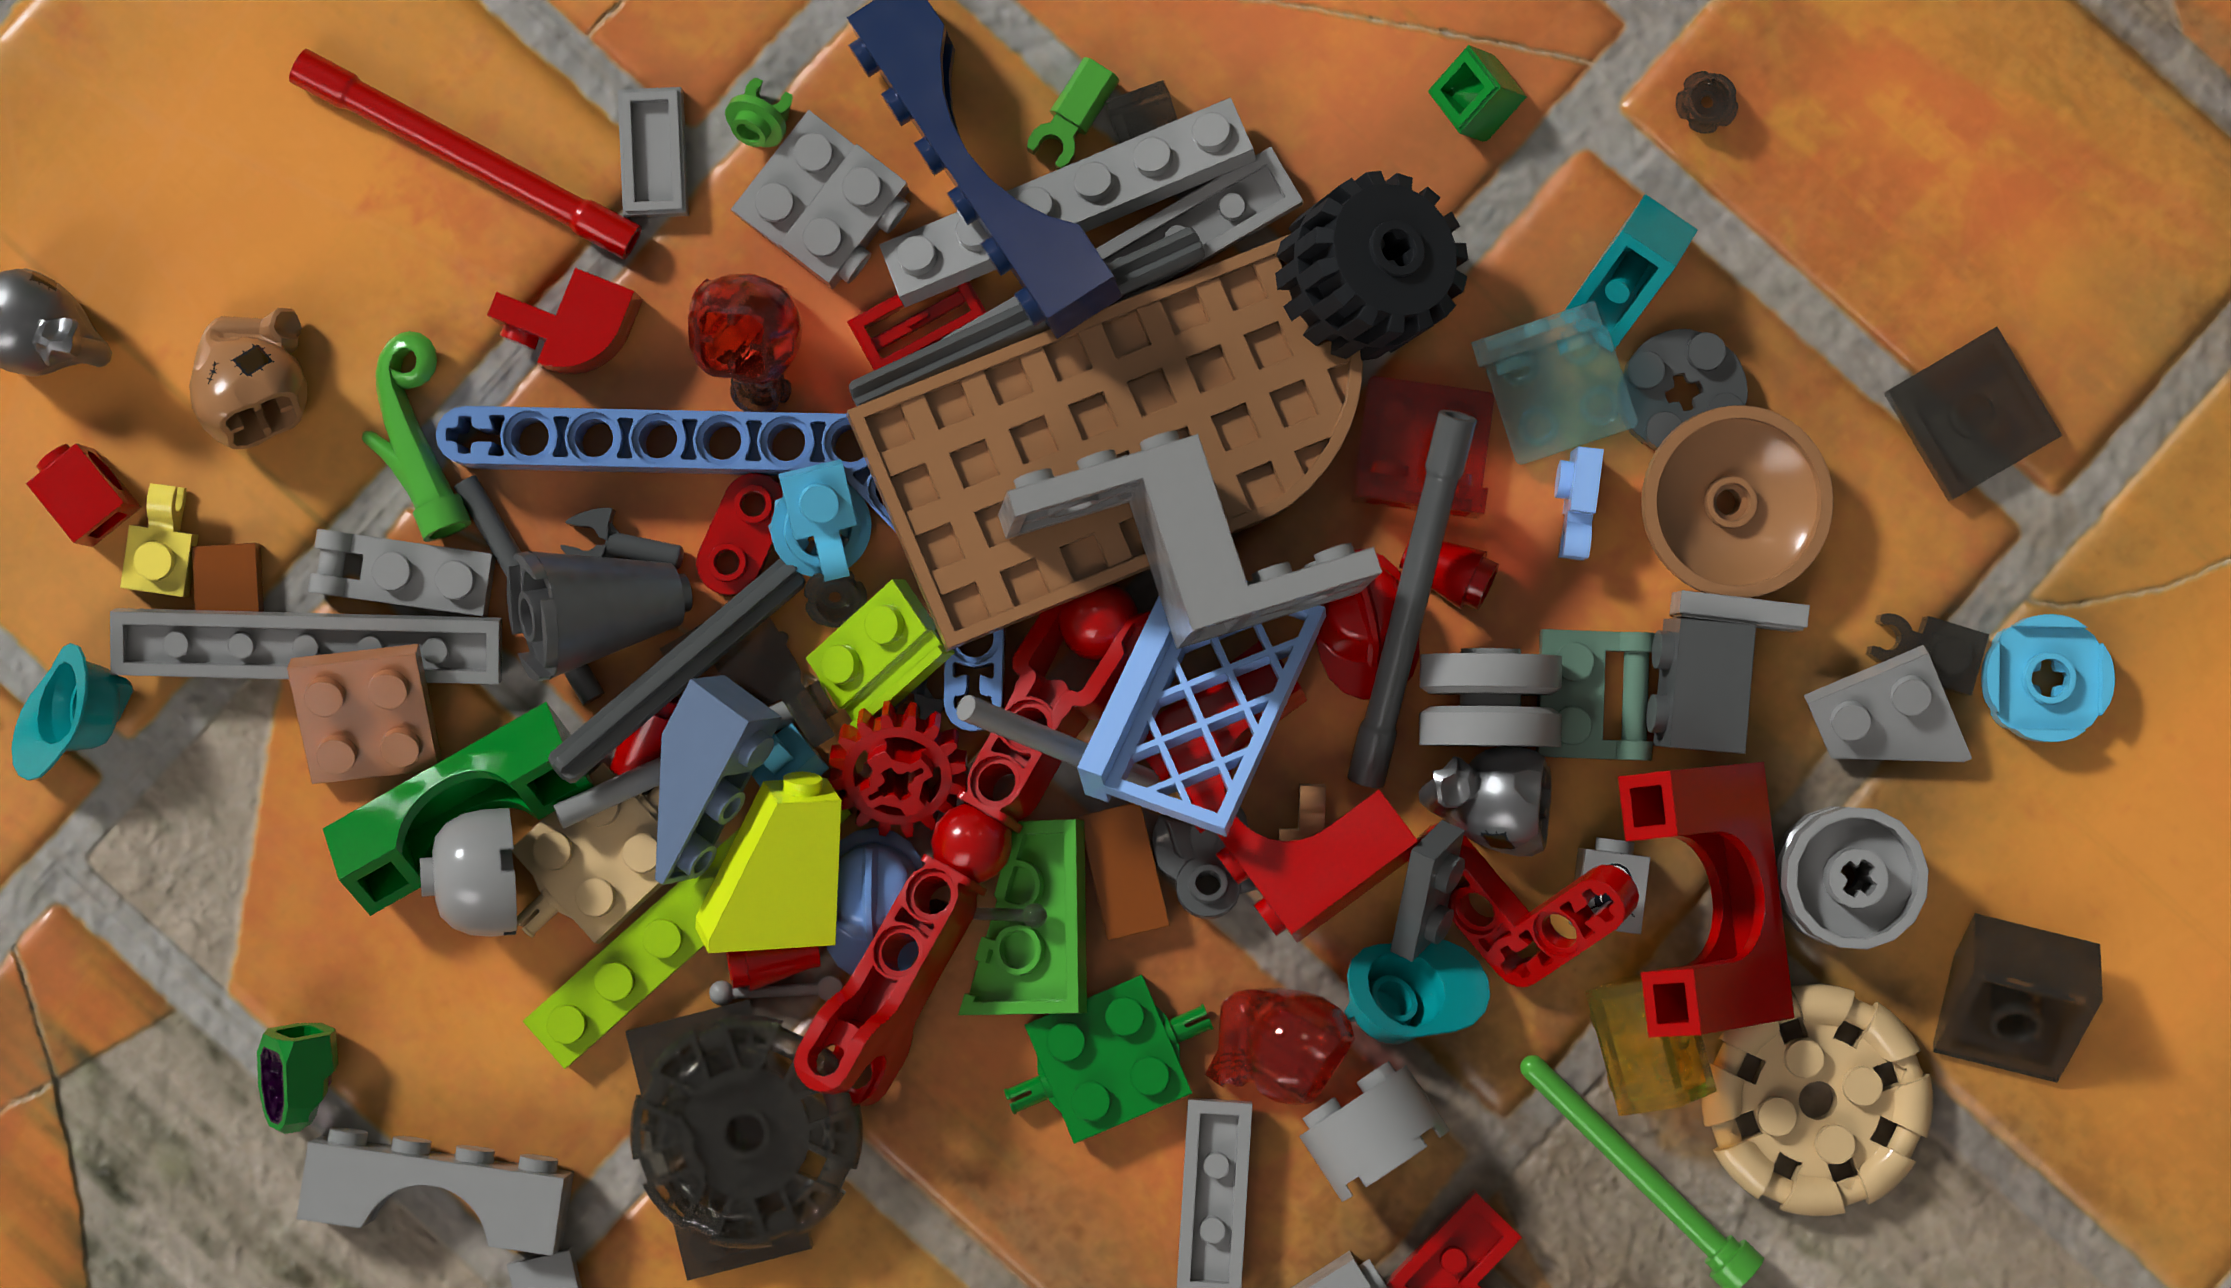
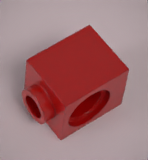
[26,443,142,547]

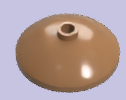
[1641,405,1834,598]

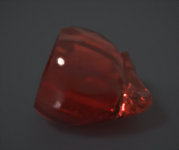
[688,273,803,385]
[1205,988,1355,1105]

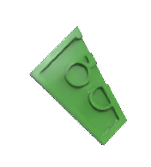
[958,819,1087,1015]

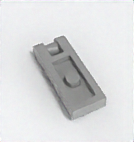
[308,529,496,617]

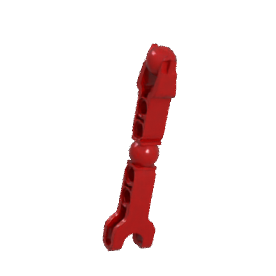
[794,583,1151,1106]

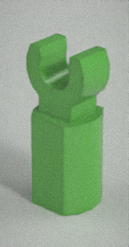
[1027,57,1120,170]

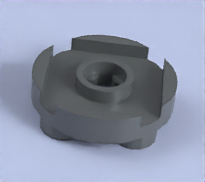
[1617,329,1748,450]

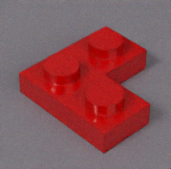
[1385,1189,1522,1288]

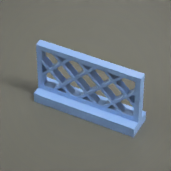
[1077,580,1326,837]

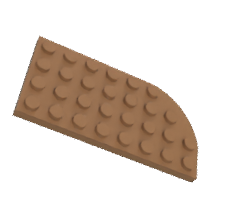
[846,234,1363,652]

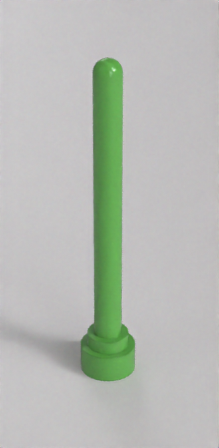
[1520,1055,1764,1288]

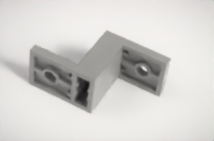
[998,431,1382,649]

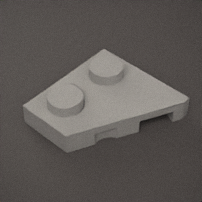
[1804,645,1972,762]

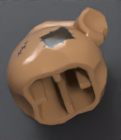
[189,308,307,449]

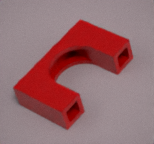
[1145,641,1419,943]
[1618,762,1795,1038]

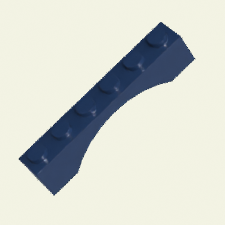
[847,0,1122,339]

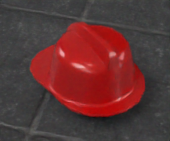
[1316,549,1420,700]

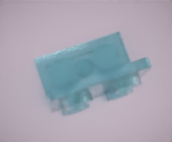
[1471,301,1638,465]

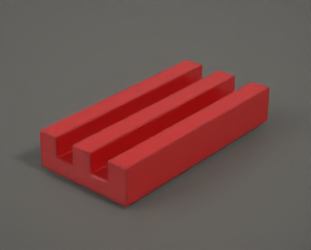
[847,281,986,371]

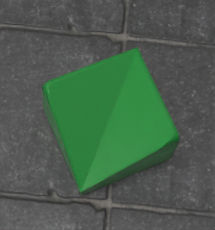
[1428,45,1527,142]

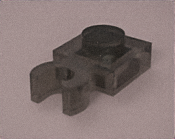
[1865,613,1989,696]

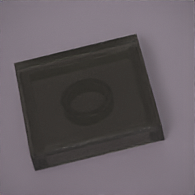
[1884,327,2062,501]

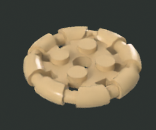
[1701,984,1933,1216]

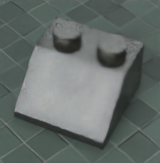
[1933,913,2103,1083]

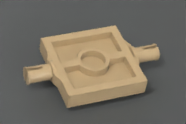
[512,762,662,944]

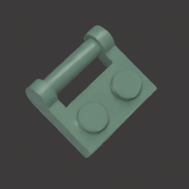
[1536,629,1655,761]

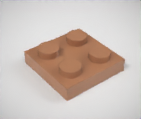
[287,644,442,784]

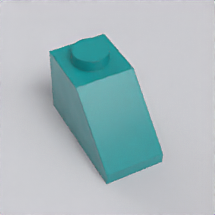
[1560,194,1698,352]

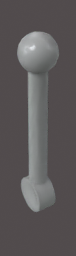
[709,975,843,1006]

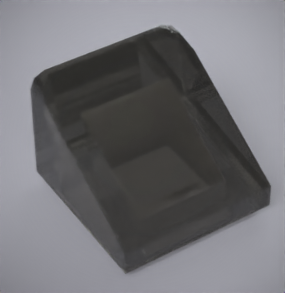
[1105,80,1178,144]

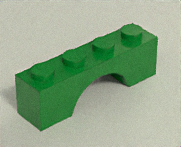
[322,702,594,916]

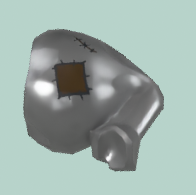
[0,268,112,376]
[1418,746,1552,857]

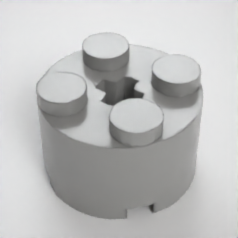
[1299,1061,1450,1202]

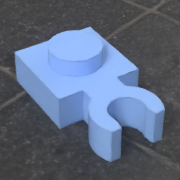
[1554,446,1604,561]

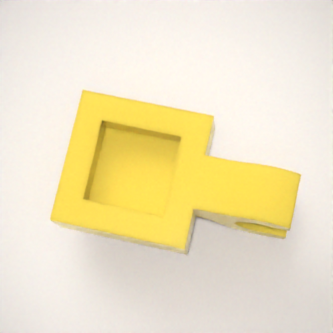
[120,483,199,597]

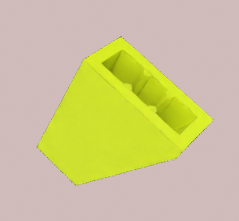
[695,771,842,953]

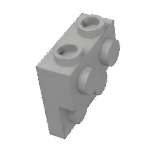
[731,110,910,290]

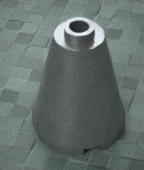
[507,551,693,681]

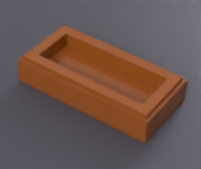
[192,543,264,612]
[1078,803,1170,940]

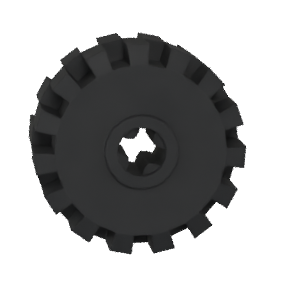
[1275,171,1468,361]

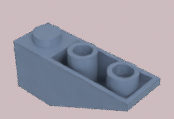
[655,675,782,885]

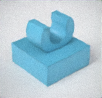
[752,723,829,787]

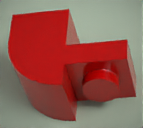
[487,268,643,374]

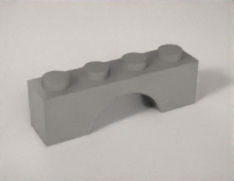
[296,1127,574,1256]

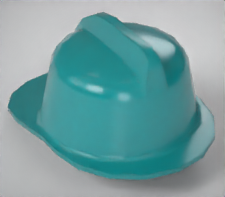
[11,643,133,781]
[1345,940,1490,1045]

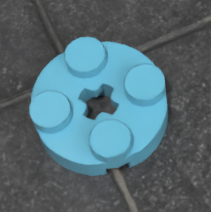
[1981,614,2115,742]

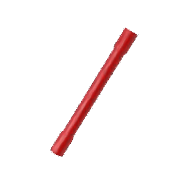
[289,49,642,260]

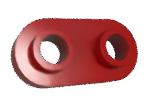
[696,473,783,596]

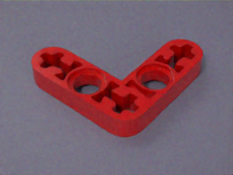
[1408,823,1639,987]

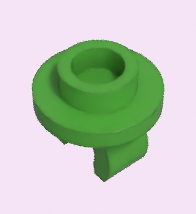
[725,77,793,147]

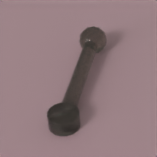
[929,899,1047,929]

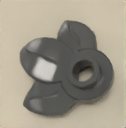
[1152,806,1257,919]

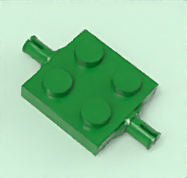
[1004,975,1214,1144]

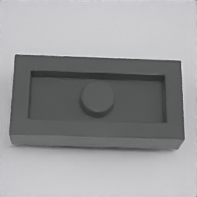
[1390,820,1465,962]

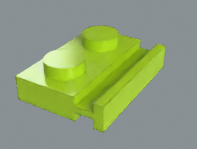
[806,579,955,729]

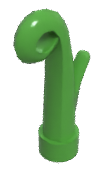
[362,331,472,542]

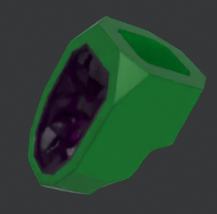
[257,1023,339,1134]

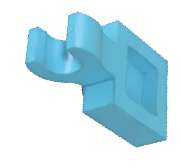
[778,459,857,582]

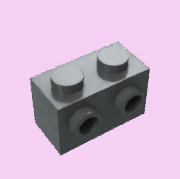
[1646,618,1756,754]

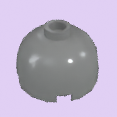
[419,808,517,937]

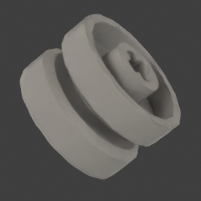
[1419,648,1562,747]
[1775,806,1929,949]

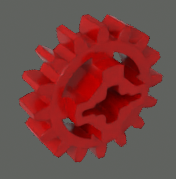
[828,701,968,838]

